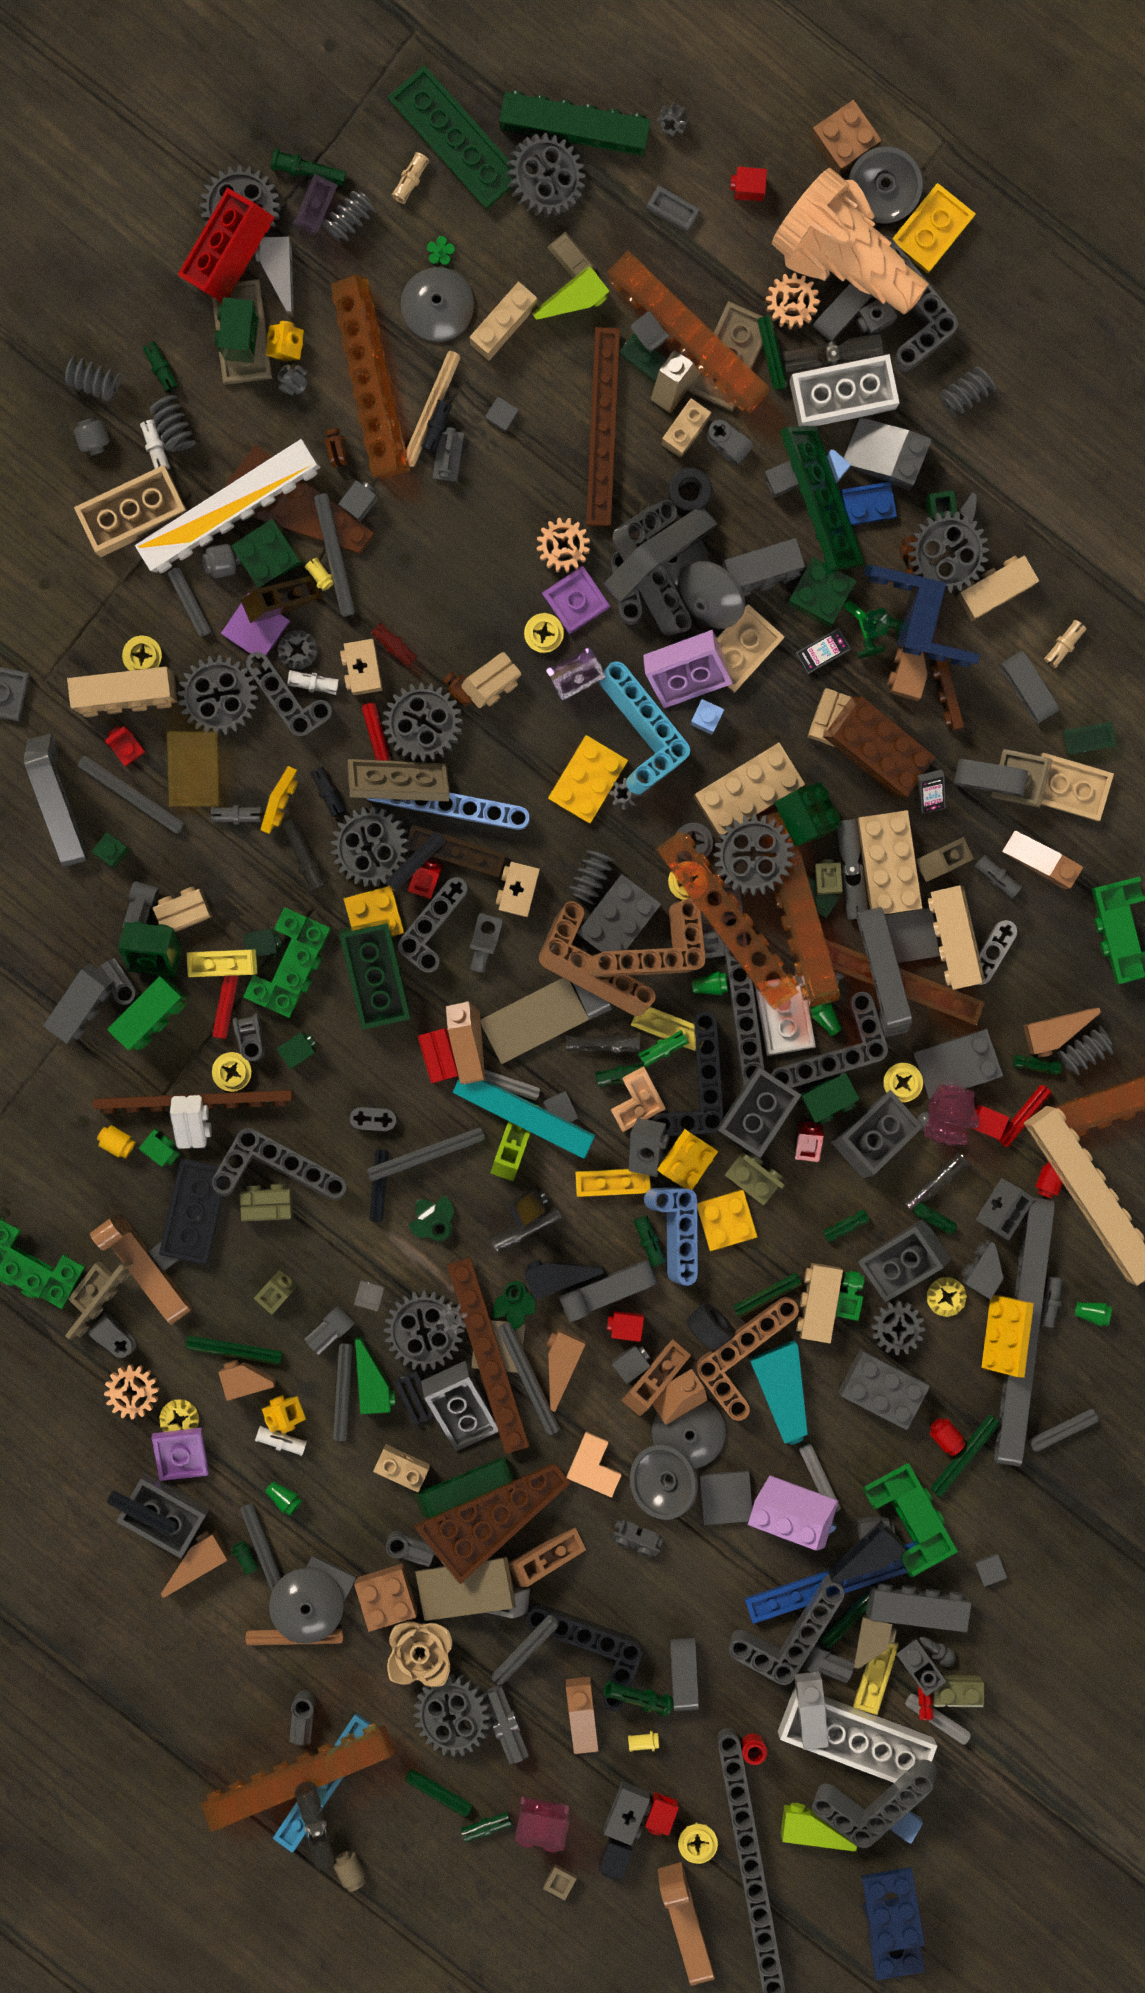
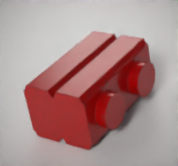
[418,1028,459,1083]

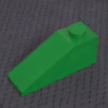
[355,1337,396,1414]

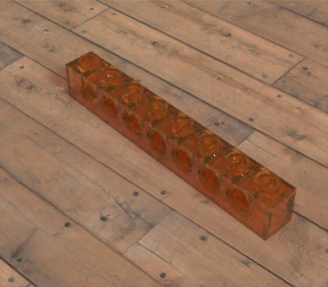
[331,275,410,479]
[656,831,799,1010]

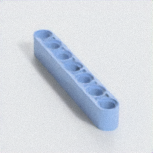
[366,793,530,830]

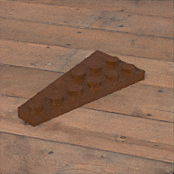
[223,445,375,554]
[412,1463,570,1584]

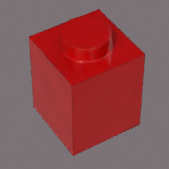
[730,167,767,201]
[968,1105,1010,1140]
[607,1310,644,1342]
[644,1792,679,1836]

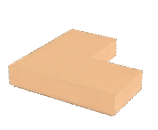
[611,1066,666,1132]
[566,1432,621,1497]

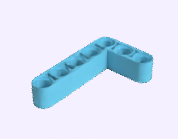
[599,662,690,794]

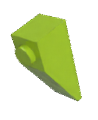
[532,266,609,320]
[490,1105,540,1181]
[780,1803,857,1852]

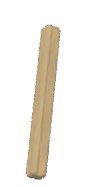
[402,351,460,467]

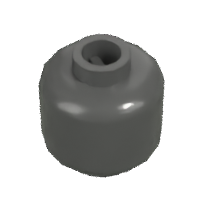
[73,417,110,456]
[202,544,240,578]

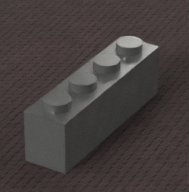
[866,1582,971,1632]

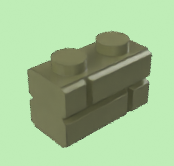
[240,1184,293,1221]
[932,1675,984,1707]

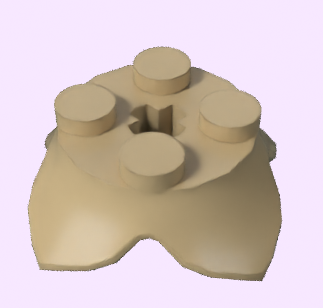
[387,1621,452,1687]

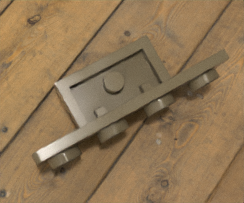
[65,1260,134,1339]

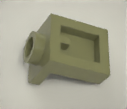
[814,859,843,895]
[253,1270,297,1315]

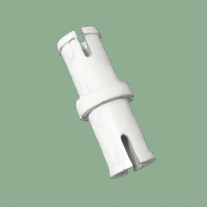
[140,420,170,470]
[287,670,339,695]
[255,1426,307,1456]

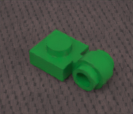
[835,1270,865,1321]

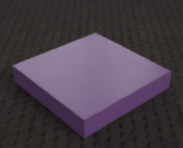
[542,565,610,635]
[221,593,290,662]
[152,1428,209,1481]

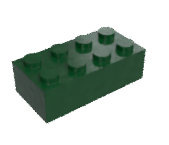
[339,919,411,1030]

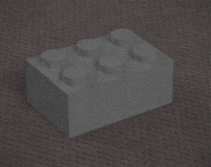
[722,538,805,597]
[577,874,661,953]
[717,1067,801,1158]
[838,1348,930,1430]
[116,1473,210,1558]

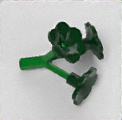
[844,600,905,659]

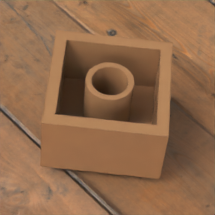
[810,100,882,176]
[354,1563,418,1632]

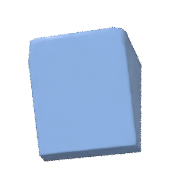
[827,449,850,483]
[890,1811,923,1844]

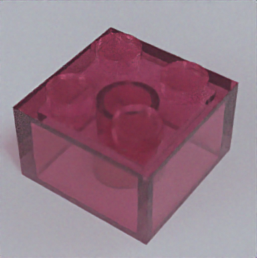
[514,1797,569,1852]

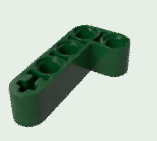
[413,1457,514,1518]

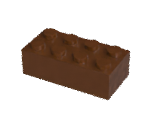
[823,696,935,797]

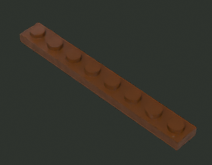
[586,327,620,527]
[899,536,964,732]
[93,1090,294,1113]
[447,1257,529,1454]

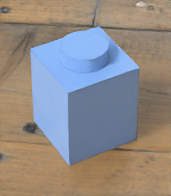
[690,699,724,735]

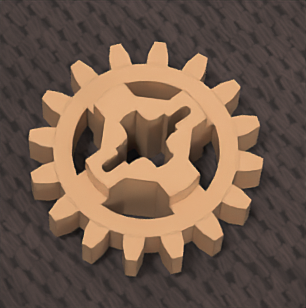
[765,273,820,329]
[537,518,590,573]
[104,1364,159,1419]

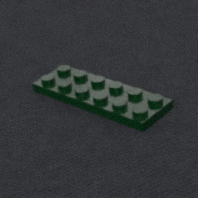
[387,65,513,210]
[780,426,865,571]

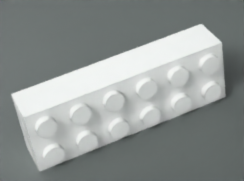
[778,1686,937,1783]

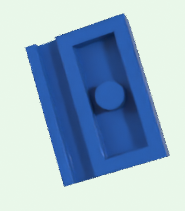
[841,482,897,526]

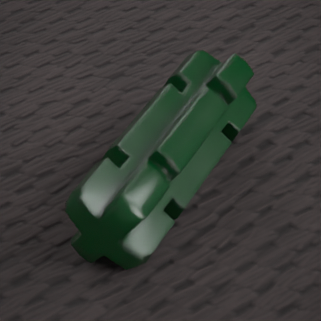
[1013,1055,1062,1075]
[914,1203,957,1234]
[823,1210,870,1242]

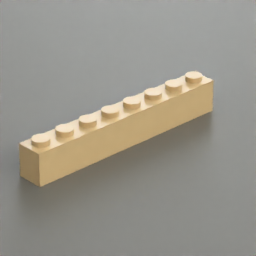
[1024,1106,1145,1286]

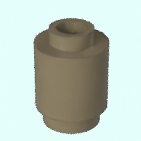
[333,1851,366,1892]

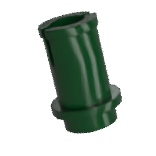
[232,1541,258,1575]

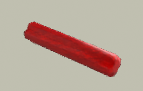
[362,703,391,761]
[212,975,239,1039]
[997,1085,1052,1147]

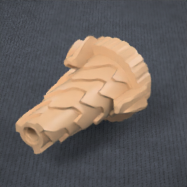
[772,168,929,315]

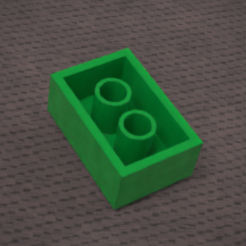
[107,976,188,1051]

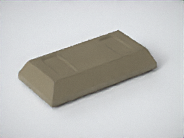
[547,231,597,278]

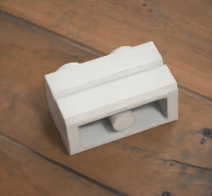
[170,1095,212,1149]

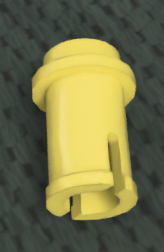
[305,558,334,591]
[628,1731,659,1752]

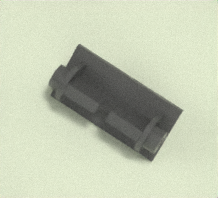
[433,427,464,482]
[610,1519,663,1557]

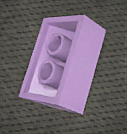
[643,630,733,708]
[748,1476,839,1550]

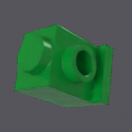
[139,1128,180,1167]

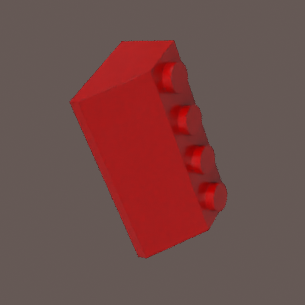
[178,188,275,303]

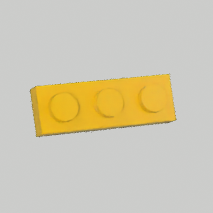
[576,1169,651,1197]

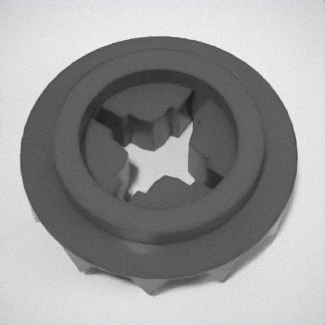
[278,630,317,670]
[673,823,713,862]

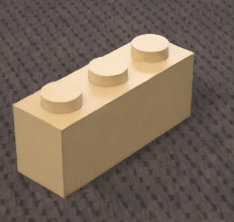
[469,281,537,361]
[957,555,1039,622]
[796,1263,843,1343]

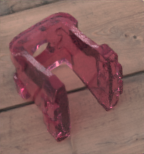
[924,1084,979,1146]

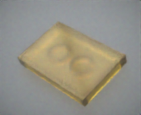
[167,731,220,806]

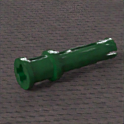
[270,148,347,187]
[603,1681,673,1717]

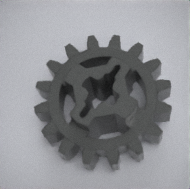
[870,1300,925,1355]

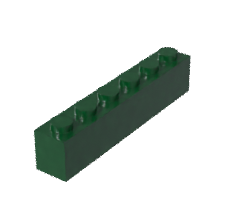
[499,91,651,157]

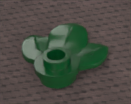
[408,1195,454,1242]
[492,1281,536,1330]

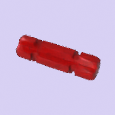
[918,1686,934,1721]

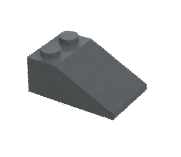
[844,417,932,491]
[913,1029,1003,1099]
[831,1090,923,1179]
[858,1219,952,1303]
[421,1361,499,1451]

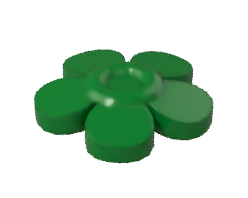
[427,236,455,265]

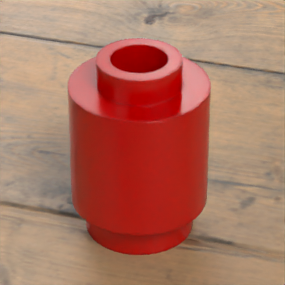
[1035,1161,1063,1199]
[929,1418,966,1456]
[741,1733,767,1765]

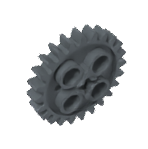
[506,133,585,217]
[200,165,281,237]
[907,511,989,593]
[178,655,259,736]
[382,683,463,763]
[331,807,411,887]
[714,814,796,896]
[384,1289,464,1371]
[413,1673,493,1757]

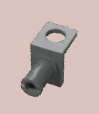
[631,311,670,353]
[470,913,503,972]

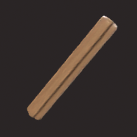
[245,1629,344,1645]

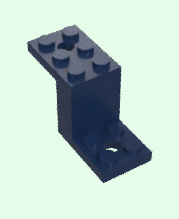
[864,565,980,667]
[861,1867,925,1980]

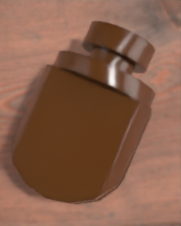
[323,428,349,468]
[442,671,473,706]

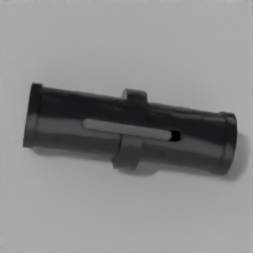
[421,399,453,452]
[310,766,346,817]

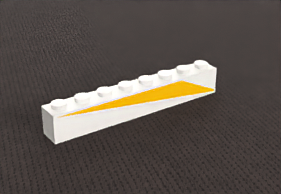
[135,439,321,573]

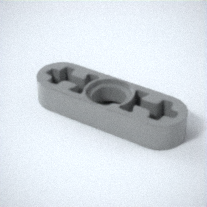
[977,920,1017,985]

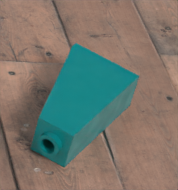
[749,1340,808,1445]

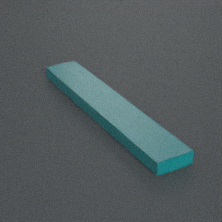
[453,1079,596,1159]

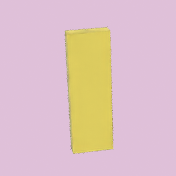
[187,949,257,977]
[631,1007,705,1051]
[853,1641,899,1715]

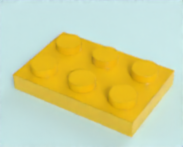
[893,183,975,274]
[548,735,628,824]
[981,1295,1034,1377]

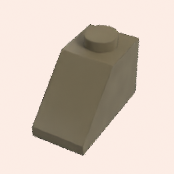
[651,350,700,414]
[916,837,974,882]
[854,1615,897,1669]

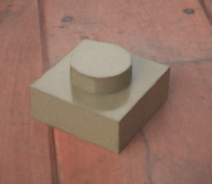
[543,1864,577,1900]

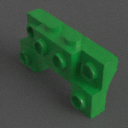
[1092,876,1145,984]
[243,907,332,1018]
[0,1217,87,1309]
[862,1463,958,1577]

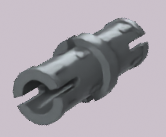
[211,805,262,824]
[975,855,1022,899]
[1040,1276,1064,1328]

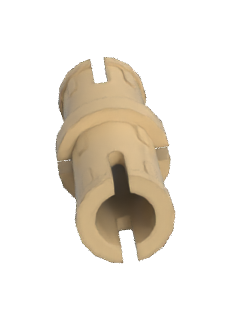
[391,152,429,204]
[1044,620,1087,668]

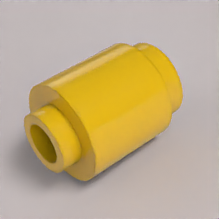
[97,1125,136,1159]

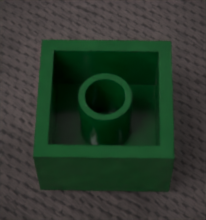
[215,297,259,363]
[231,519,304,588]
[787,557,856,628]
[774,782,842,847]
[118,921,182,977]
[799,1072,860,1124]

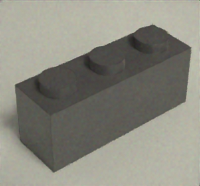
[43,964,114,1044]

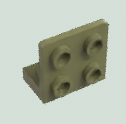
[724,1152,785,1206]

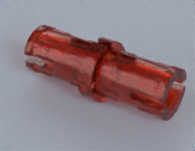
[371,623,417,667]

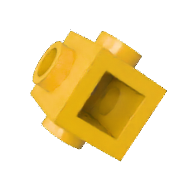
[266,321,304,362]
[262,1396,306,1434]

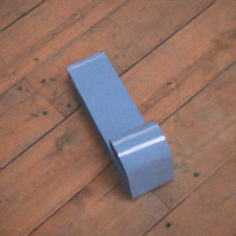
[644,1187,698,1286]

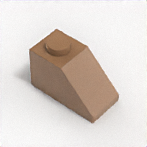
[218,1360,277,1401]
[652,1369,707,1425]

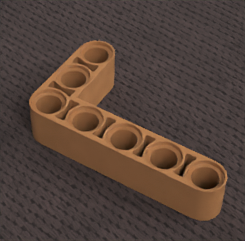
[586,898,705,977]
[539,901,656,1016]
[90,1214,192,1325]
[696,1296,799,1421]
[658,1862,715,1986]

